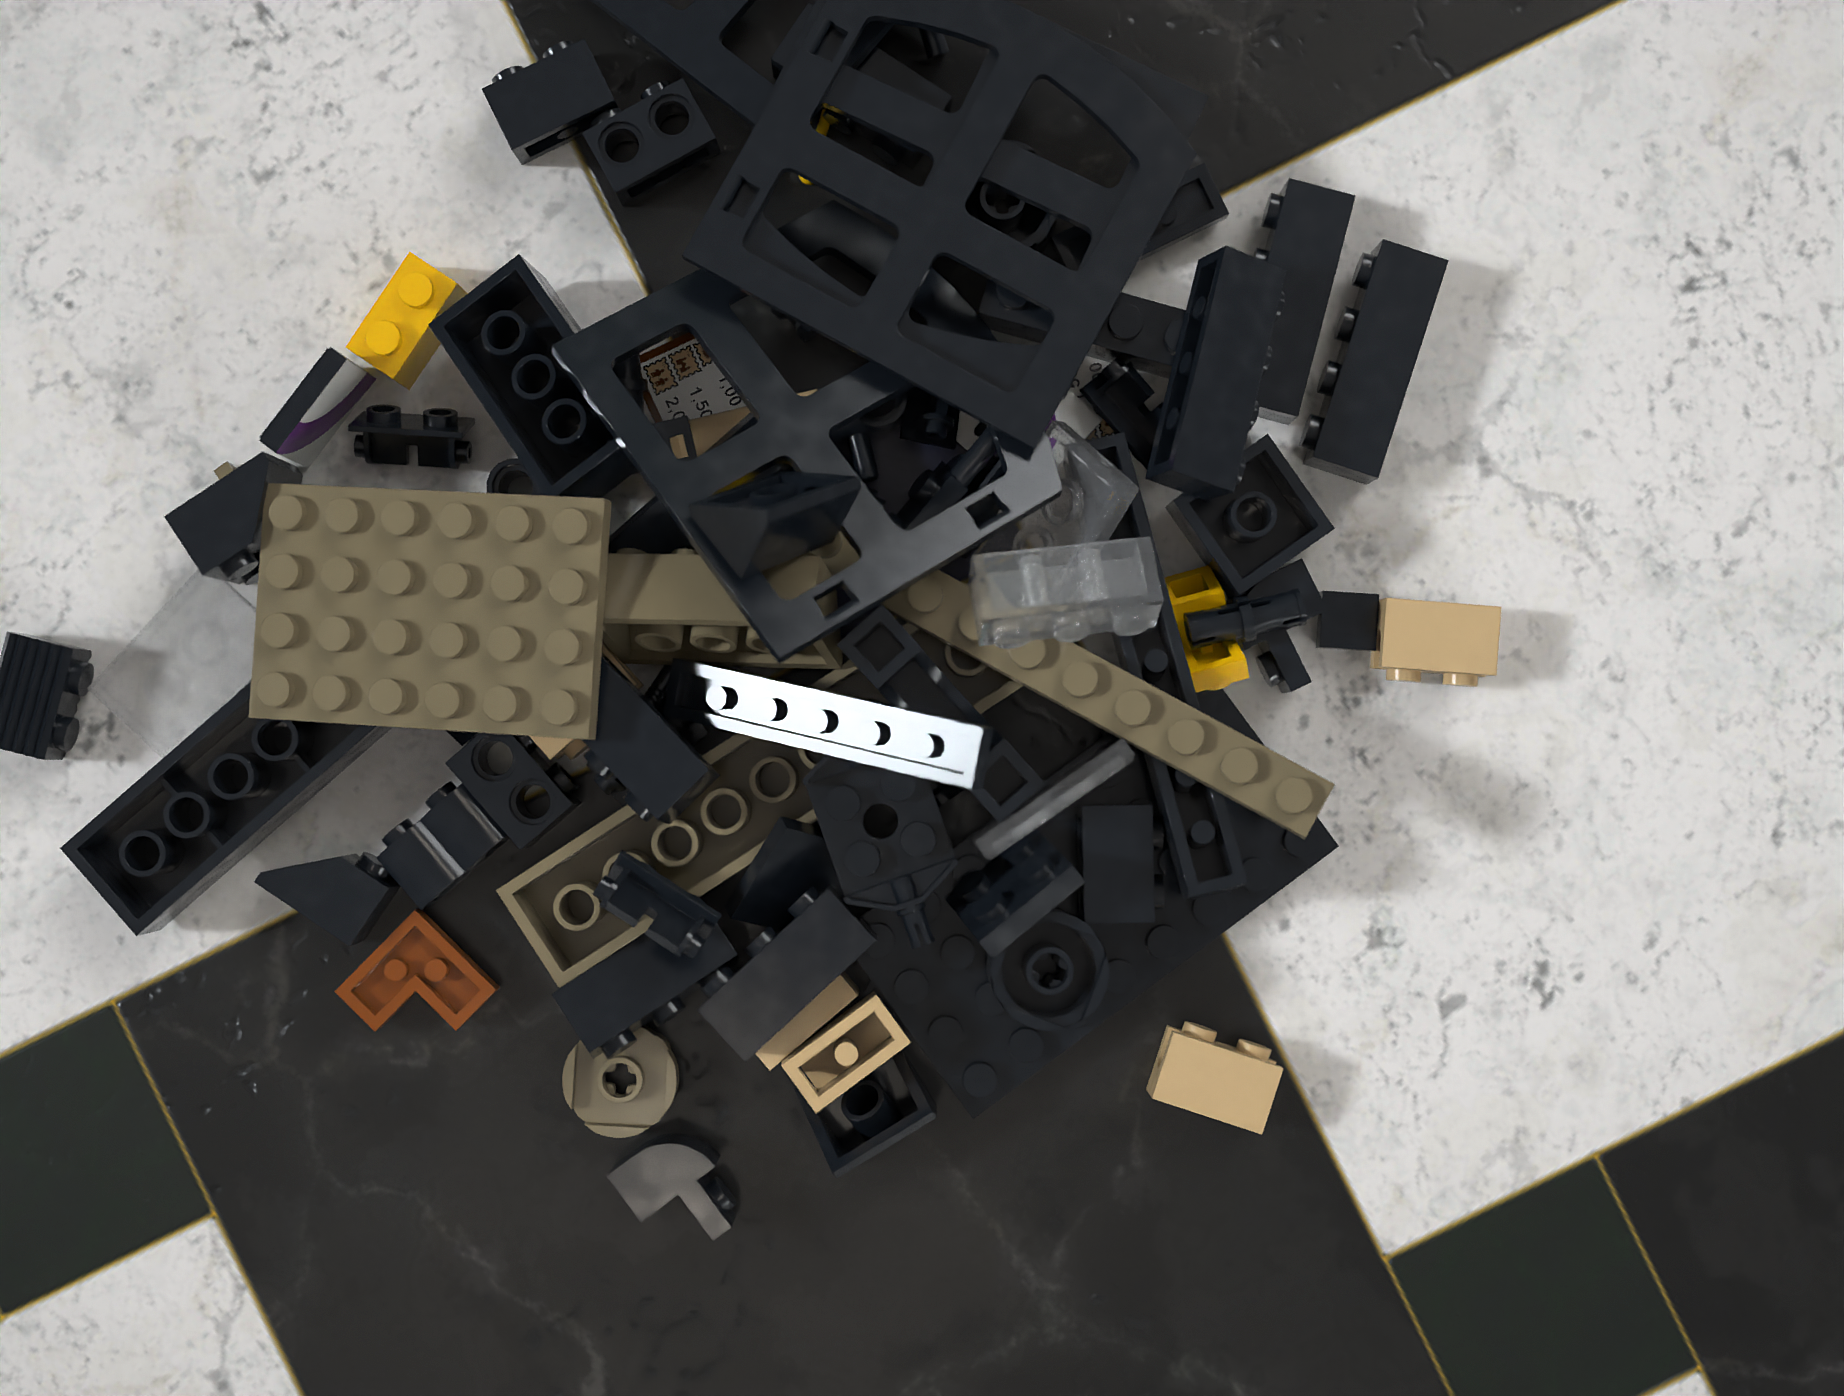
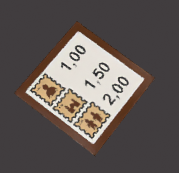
[640,332,746,423]

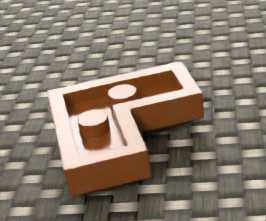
[334,908,501,1032]

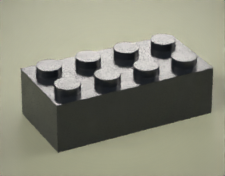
[428,254,637,498]

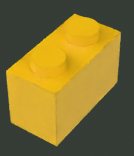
[345,252,468,390]

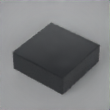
[1316,591,1379,652]

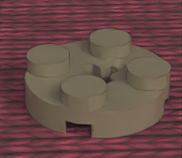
[562,1025,679,1138]

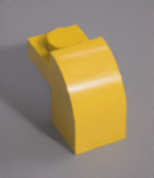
[1164,565,1249,693]

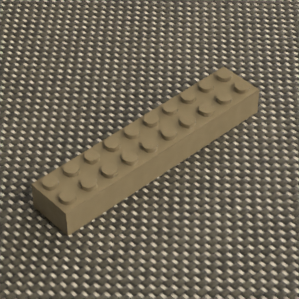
[496,572,1023,988]

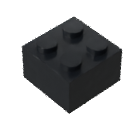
[1165,434,1335,600]

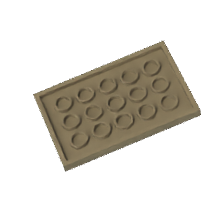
[249,483,612,740]

